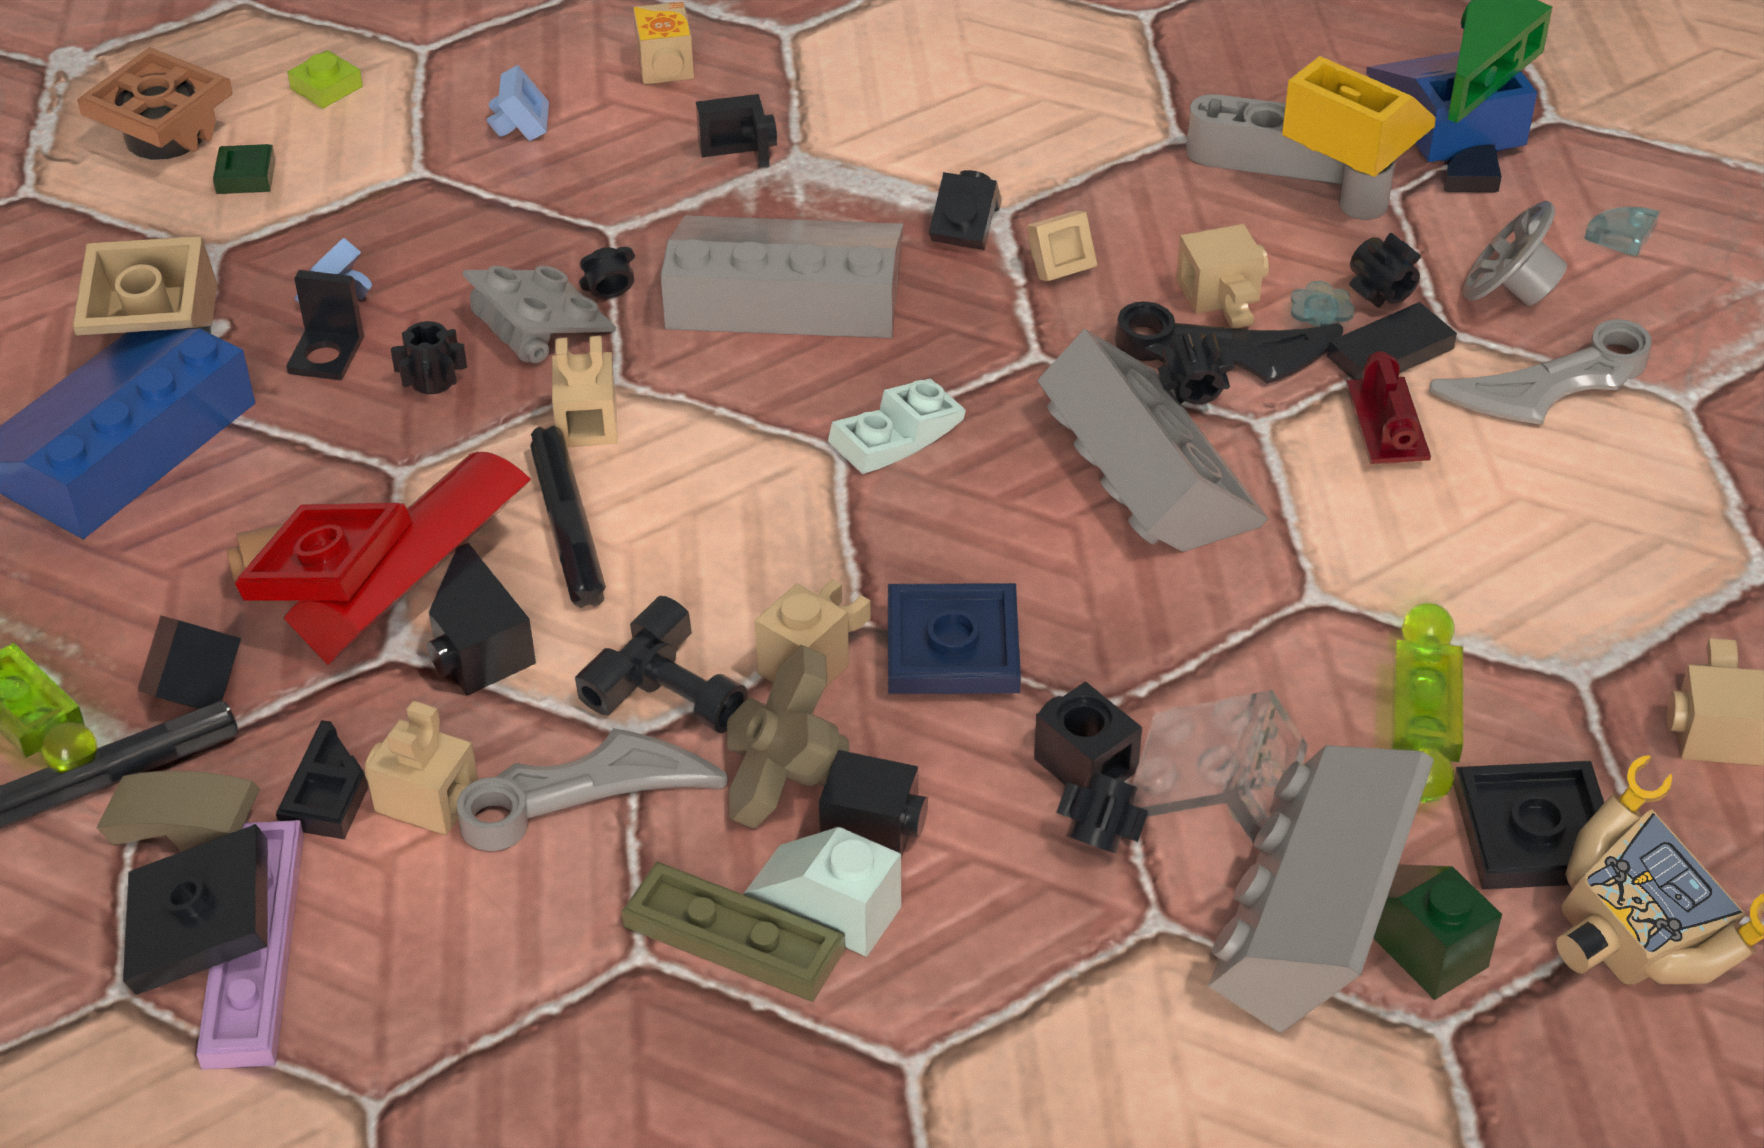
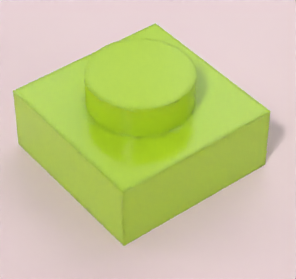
[287,50,363,109]

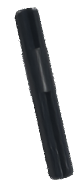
[530,425,606,608]
[0,701,238,829]

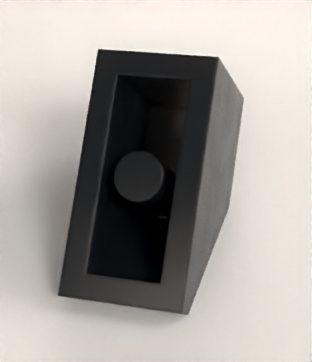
[427,543,536,696]

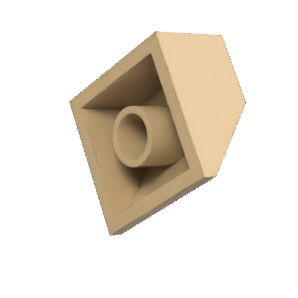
[72,236,217,336]

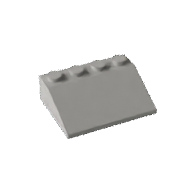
[661,215,903,338]

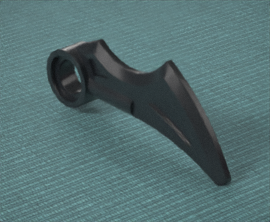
[1115,301,1343,384]

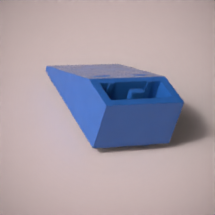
[1366,51,1537,162]

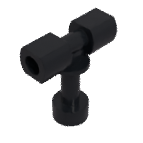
[575,595,748,733]

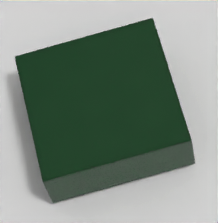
[213,144,276,194]

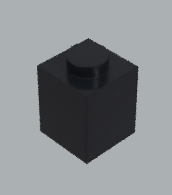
[819,750,928,859]

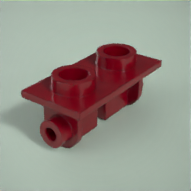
[1346,351,1431,464]

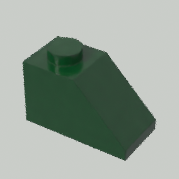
[1373,864,1502,1000]

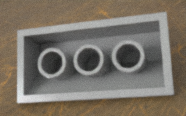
[1037,329,1269,552]
[1208,745,1434,1034]

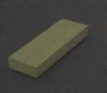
[622,861,846,1002]

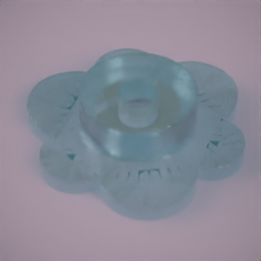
[1291,281,1355,326]

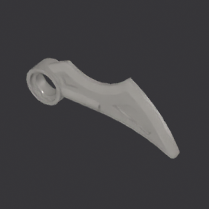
[1429,319,1651,424]
[457,728,727,851]

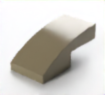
[97,771,260,852]

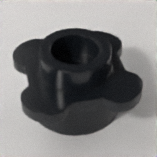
[579,247,635,299]

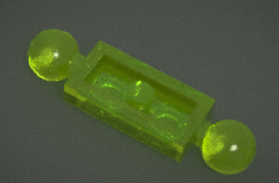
[1391,603,1463,803]
[0,643,98,774]

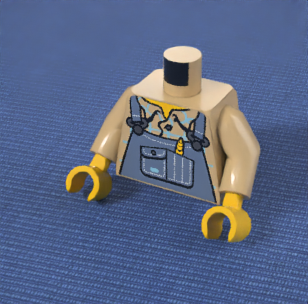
[1556,755,1764,985]

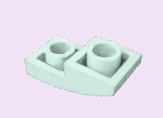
[828,378,966,474]

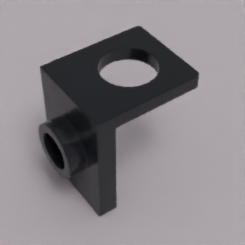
[286,270,364,380]

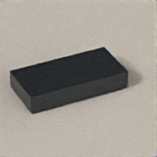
[1327,302,1457,380]

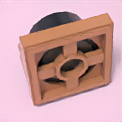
[77,47,233,160]

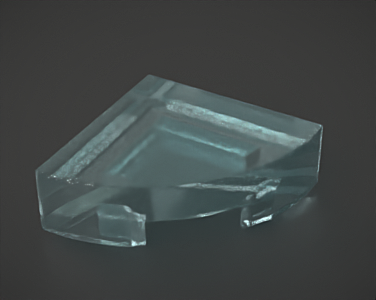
[1585,207,1660,256]

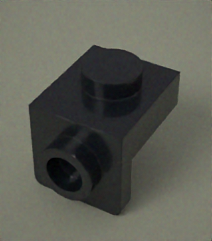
[696,94,777,168]
[929,170,1002,250]

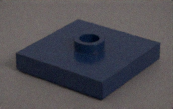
[888,583,1021,694]

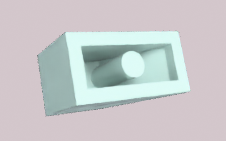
[744,827,901,957]

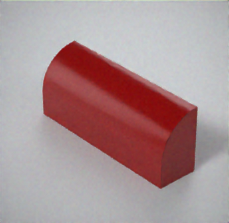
[283,451,531,665]

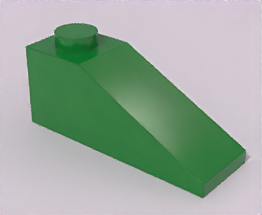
[1448,0,1553,123]

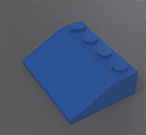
[0,328,256,540]

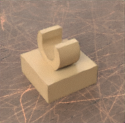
[1027,210,1097,281]

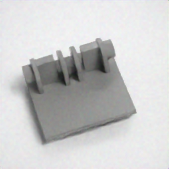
[462,266,616,363]

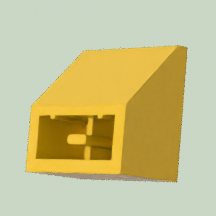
[1282,56,1436,177]

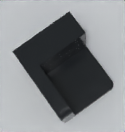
[138,615,241,709]

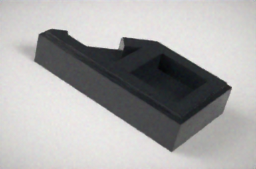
[276,720,368,840]

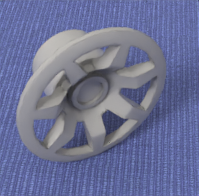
[1462,201,1567,306]

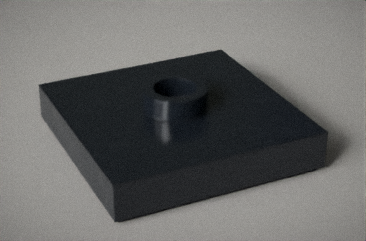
[123,824,268,995]

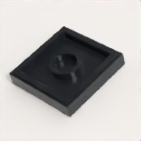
[1453,761,1604,890]

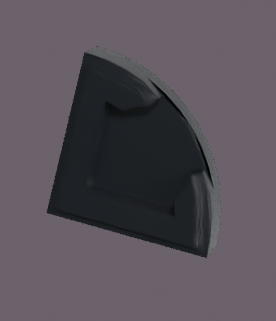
[1444,144,1502,192]

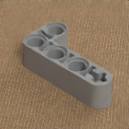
[1186,94,1396,220]

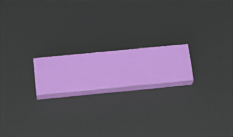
[196,820,304,1070]

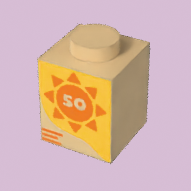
[633,2,694,84]

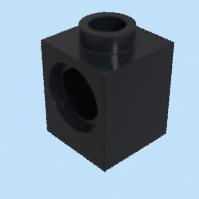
[1034,681,1142,787]

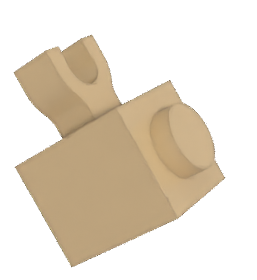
[1176,224,1269,329]
[552,336,618,447]
[755,579,871,688]
[1666,638,1764,766]
[365,701,478,836]

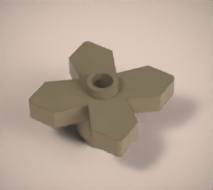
[727,645,849,829]

